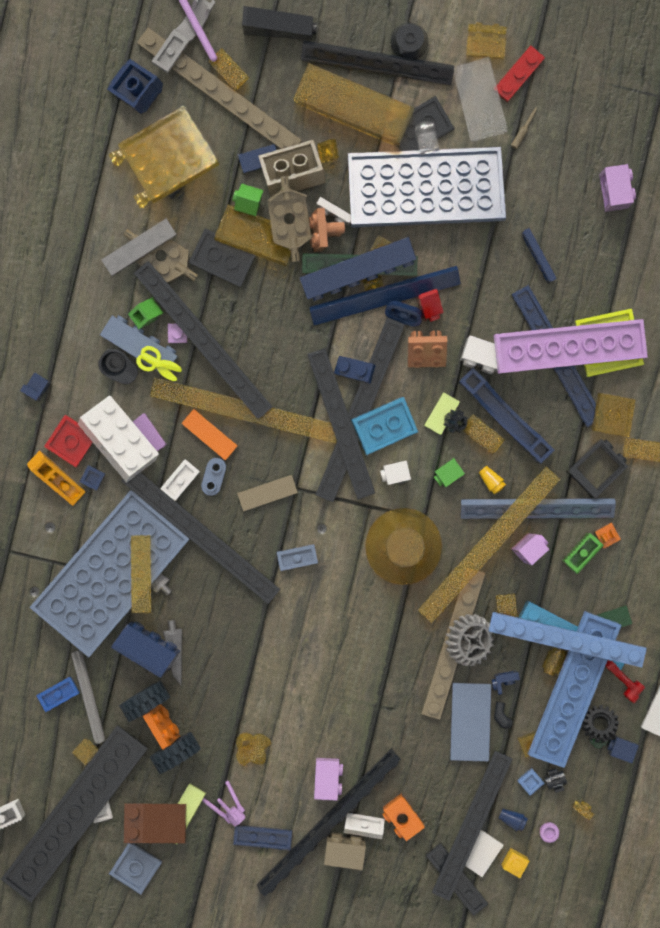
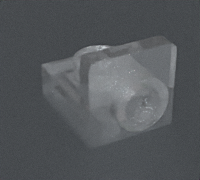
[415,122,439,155]

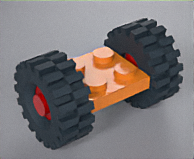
[119,680,201,774]

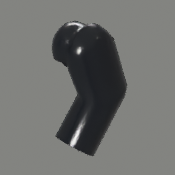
[494,701,513,729]

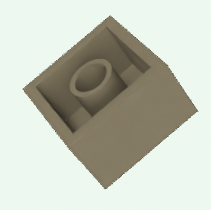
[324,832,366,870]

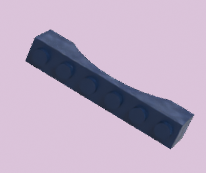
[458,368,554,464]

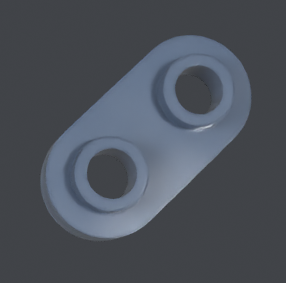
[201,458,226,495]

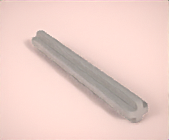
[71,650,105,744]

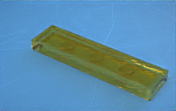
[131,535,151,613]

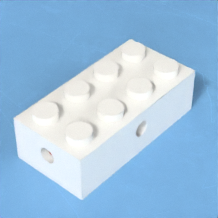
[78,395,159,483]

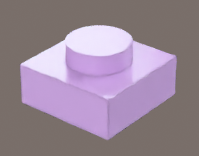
[168,324,188,343]

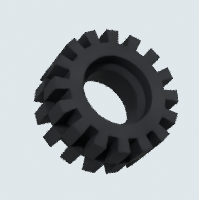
[582,705,619,743]

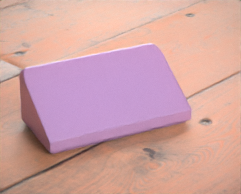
[133,413,167,452]

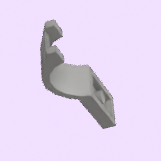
[152,0,216,74]

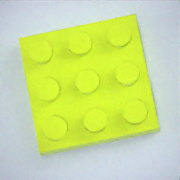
[575,309,644,377]

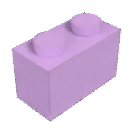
[314,758,343,800]

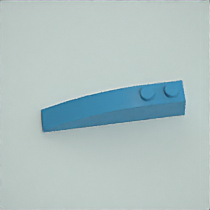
[519,601,624,670]

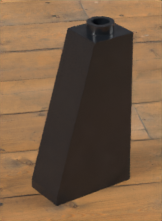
[242,6,317,40]

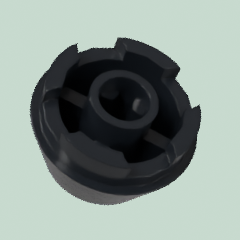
[390,22,429,59]

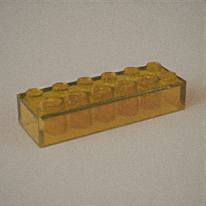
[294,63,415,147]

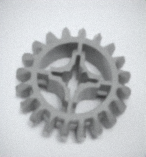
[445,614,495,666]

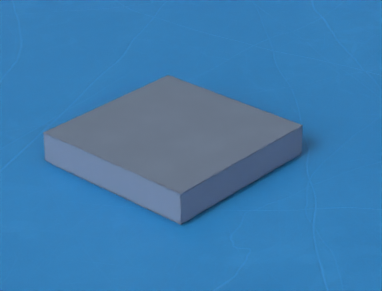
[109,843,162,895]

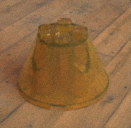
[365,508,442,585]

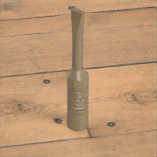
[511,107,537,149]

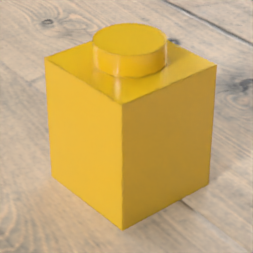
[501,848,530,878]

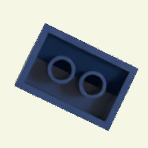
[111,621,180,678]

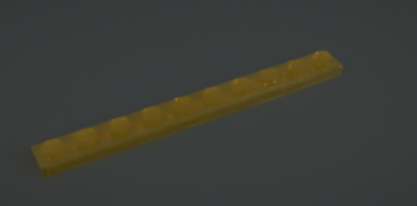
[150,378,336,444]
[418,467,560,623]

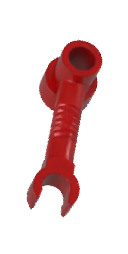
[605,660,645,704]

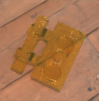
[466,22,507,59]

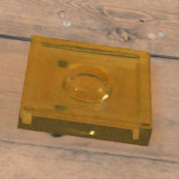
[592,393,636,437]

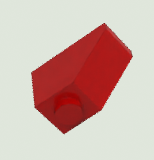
[417,289,444,322]

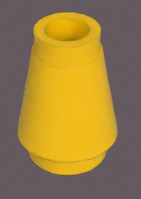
[479,466,506,495]

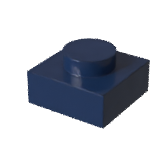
[80,465,106,491]

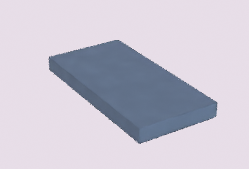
[450,683,491,761]

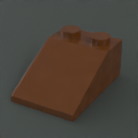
[124,804,187,843]

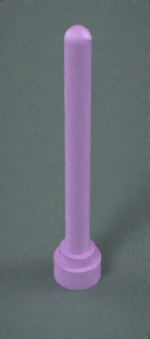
[179,0,217,62]

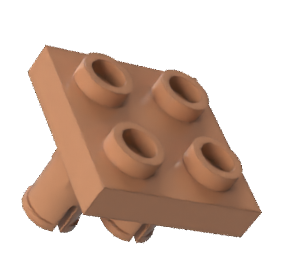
[309,208,345,253]
[407,330,447,368]

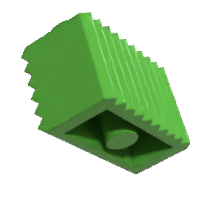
[562,533,604,574]

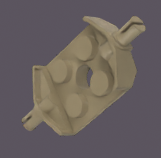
[267,176,313,262]
[123,229,198,283]

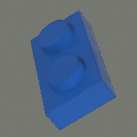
[36,676,80,712]

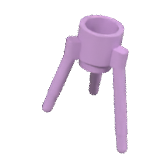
[202,781,246,827]

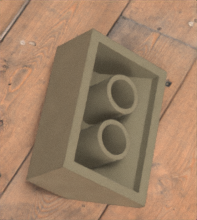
[258,140,326,197]

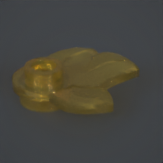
[236,733,272,766]

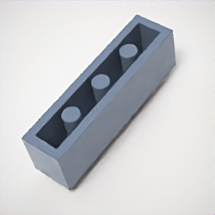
[100,315,179,372]

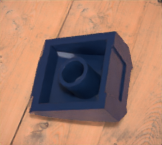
[107,59,163,114]

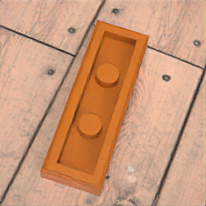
[181,409,238,460]

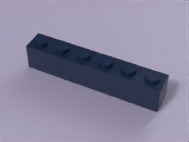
[300,237,417,301]

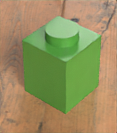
[232,184,263,216]
[128,297,163,329]
[434,458,465,487]

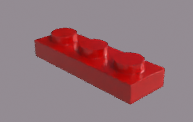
[493,45,545,103]

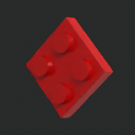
[44,415,93,468]

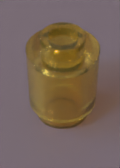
[541,647,567,677]

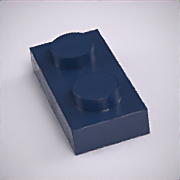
[334,356,376,384]

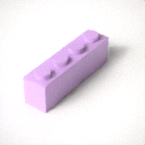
[511,533,549,565]

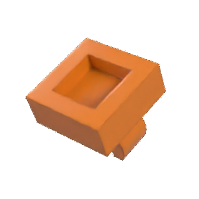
[594,523,621,549]

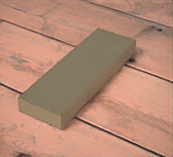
[237,475,298,511]

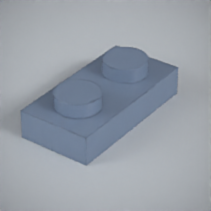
[277,544,318,571]

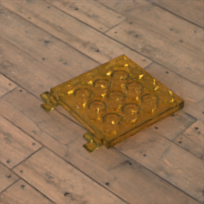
[109,106,220,208]

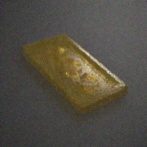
[214,205,291,266]

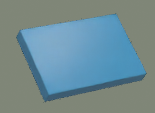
[351,397,418,455]

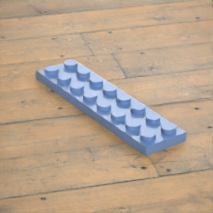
[528,611,621,768]

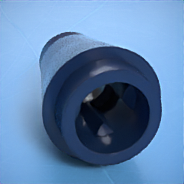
[498,808,528,832]

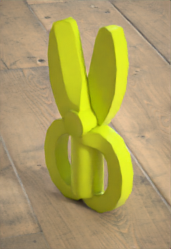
[137,346,182,381]

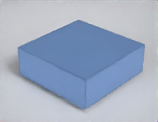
[517,768,545,796]

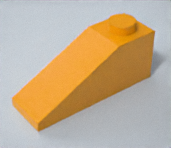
[27,450,85,506]

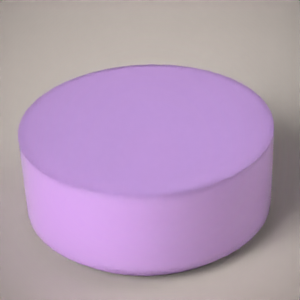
[539,822,559,843]

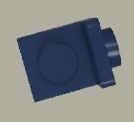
[491,670,520,695]

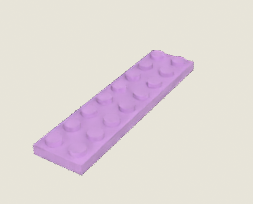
[494,319,648,374]

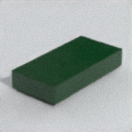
[596,605,633,627]

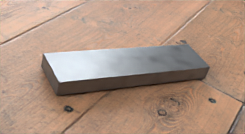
[101,219,177,277]

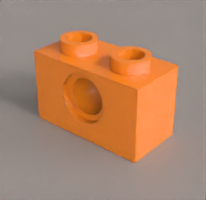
[382,794,425,841]

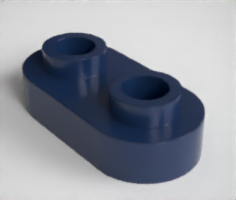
[385,301,423,327]

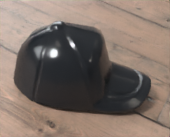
[98,349,138,384]

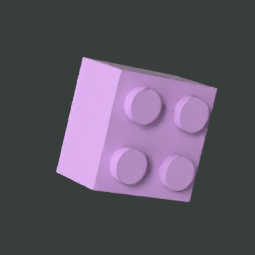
[599,164,636,212]

